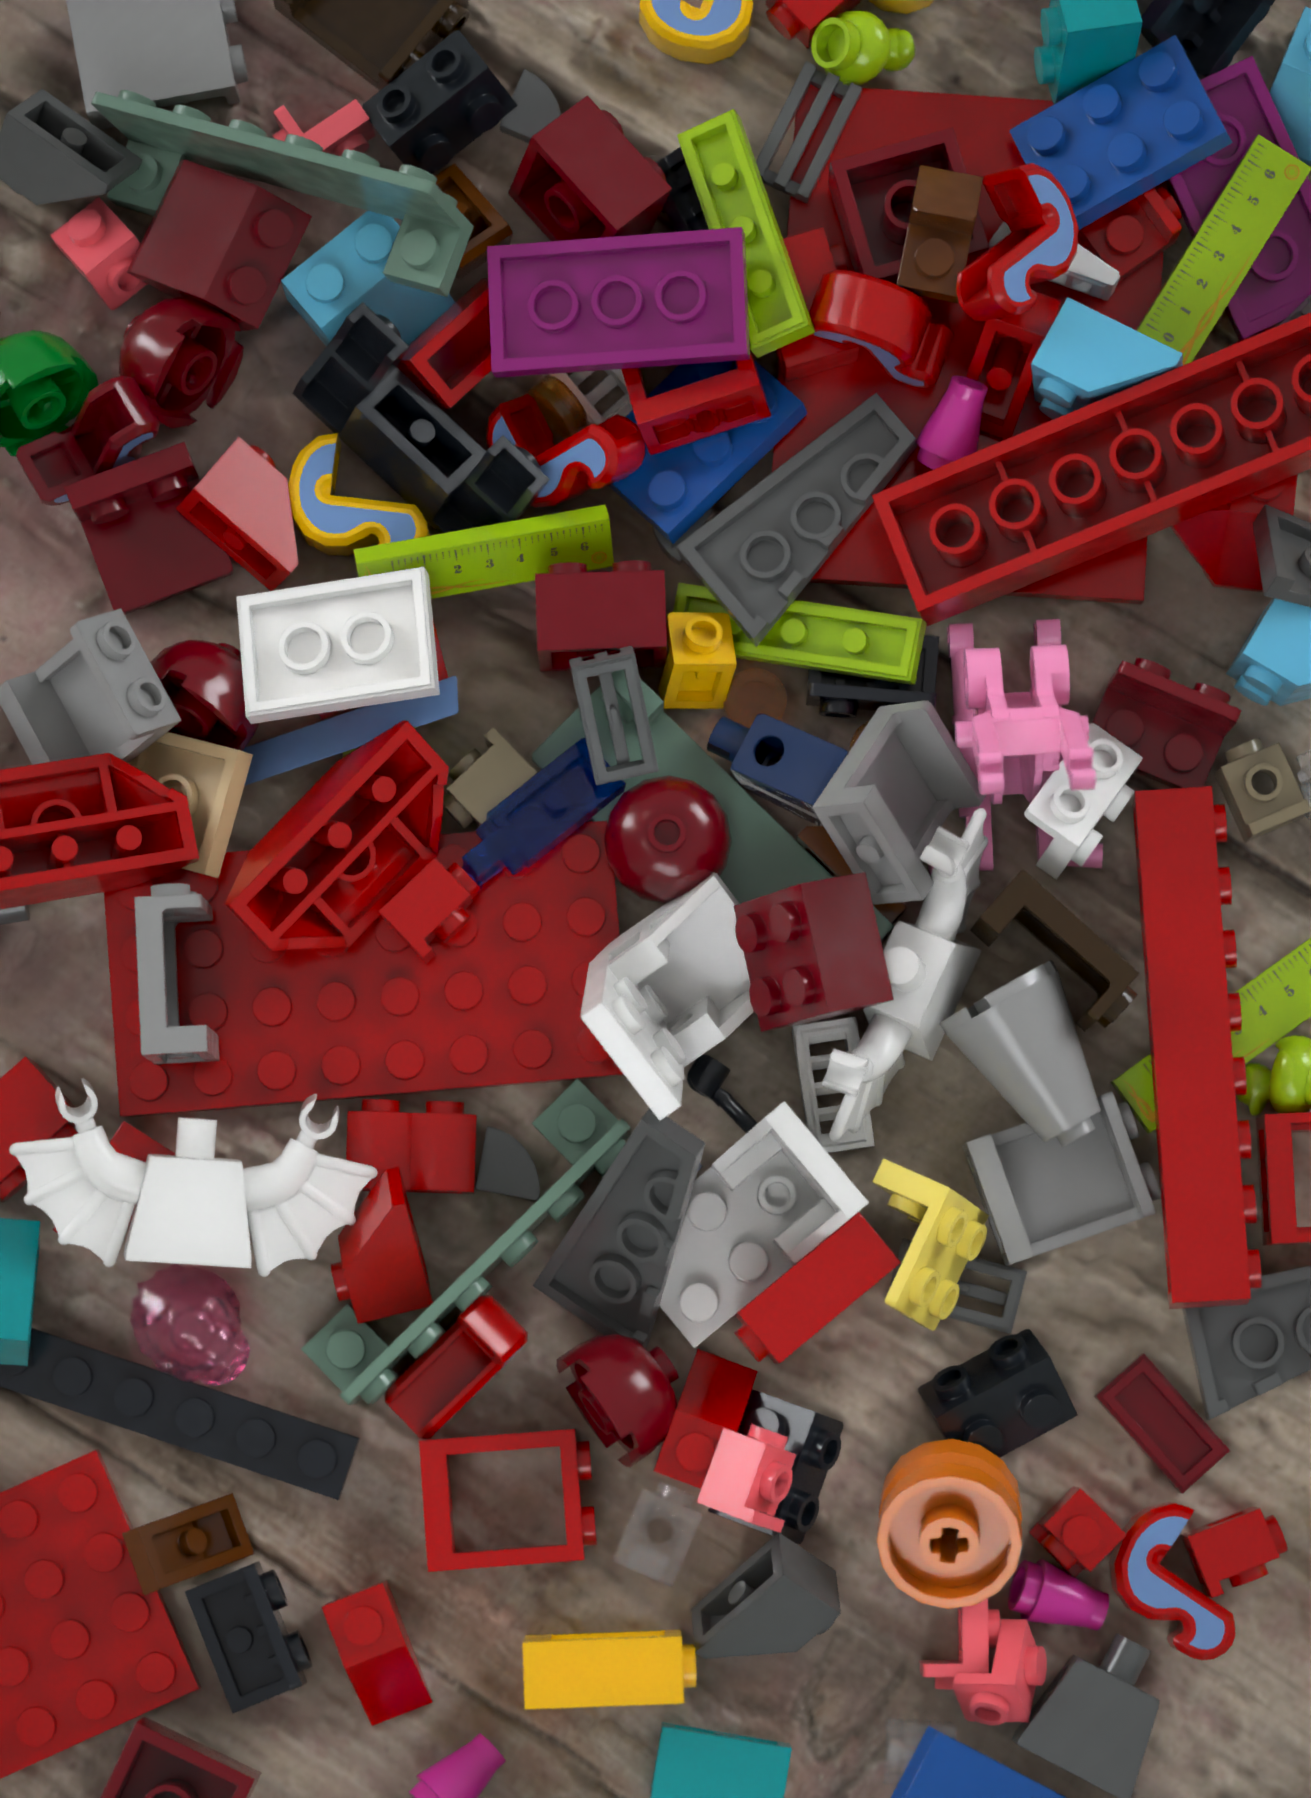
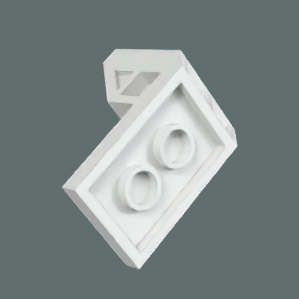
[580,872,754,1121]
[659,1101,869,1348]

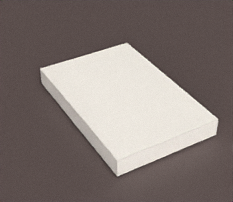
[236,567,440,724]

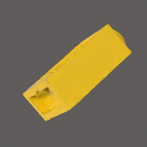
[522,1629,697,1709]

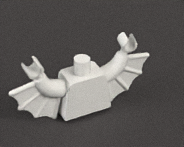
[822,808,988,1141]
[9,1078,378,1277]

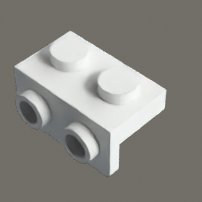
[1024,723,1143,880]

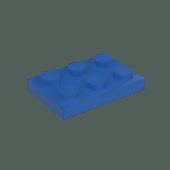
[1009,35,1233,230]
[608,361,808,544]

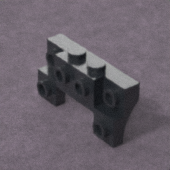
[292,302,550,534]

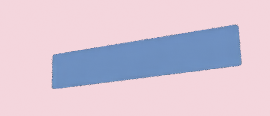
[243,676,459,786]

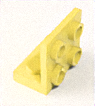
[872,1158,989,1331]

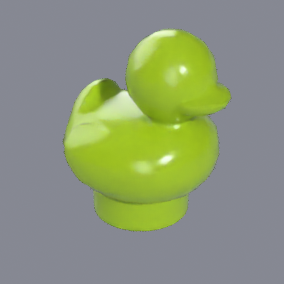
[811,10,916,86]
[1236,1035,1311,1116]

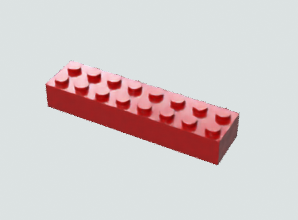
[872,312,1311,626]

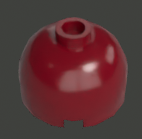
[119,298,244,429]
[150,640,259,751]
[604,775,732,904]
[556,1334,679,1467]

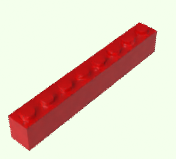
[1132,786,1262,1309]

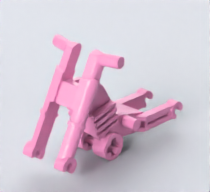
[928,619,1103,876]

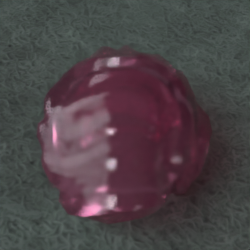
[130,1263,250,1386]

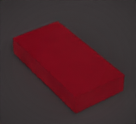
[1094,1353,1230,1494]

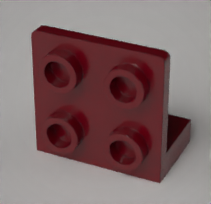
[64,442,234,615]
[1091,658,1242,788]

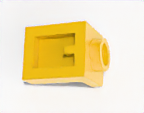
[658,612,737,709]

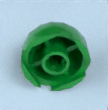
[0,330,99,457]

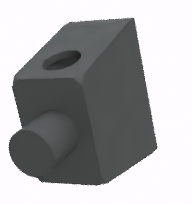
[1011,1633,1160,1798]

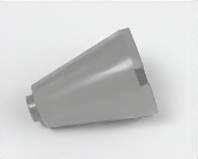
[940,960,1101,1147]

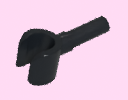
[687,1055,758,1133]

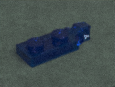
[461,738,626,887]

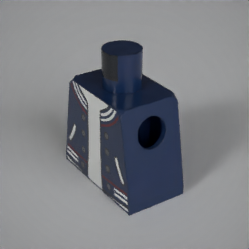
[707,713,849,826]

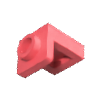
[272,99,376,156]
[50,197,147,310]
[920,1598,1000,1690]
[952,1619,1047,1726]

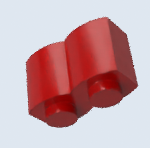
[346,1099,477,1194]

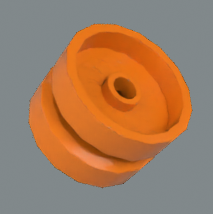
[877,1439,1022,1609]

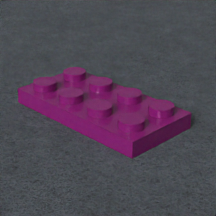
[1166,55,1311,341]
[487,227,750,378]

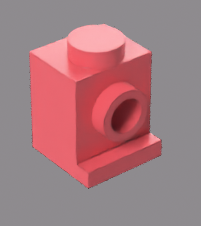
[697,1424,797,1533]

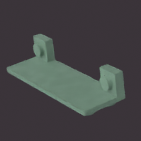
[91,90,474,297]
[532,669,894,943]
[301,1078,631,1405]

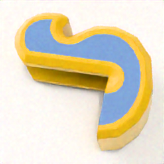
[639,0,753,64]
[288,433,430,556]

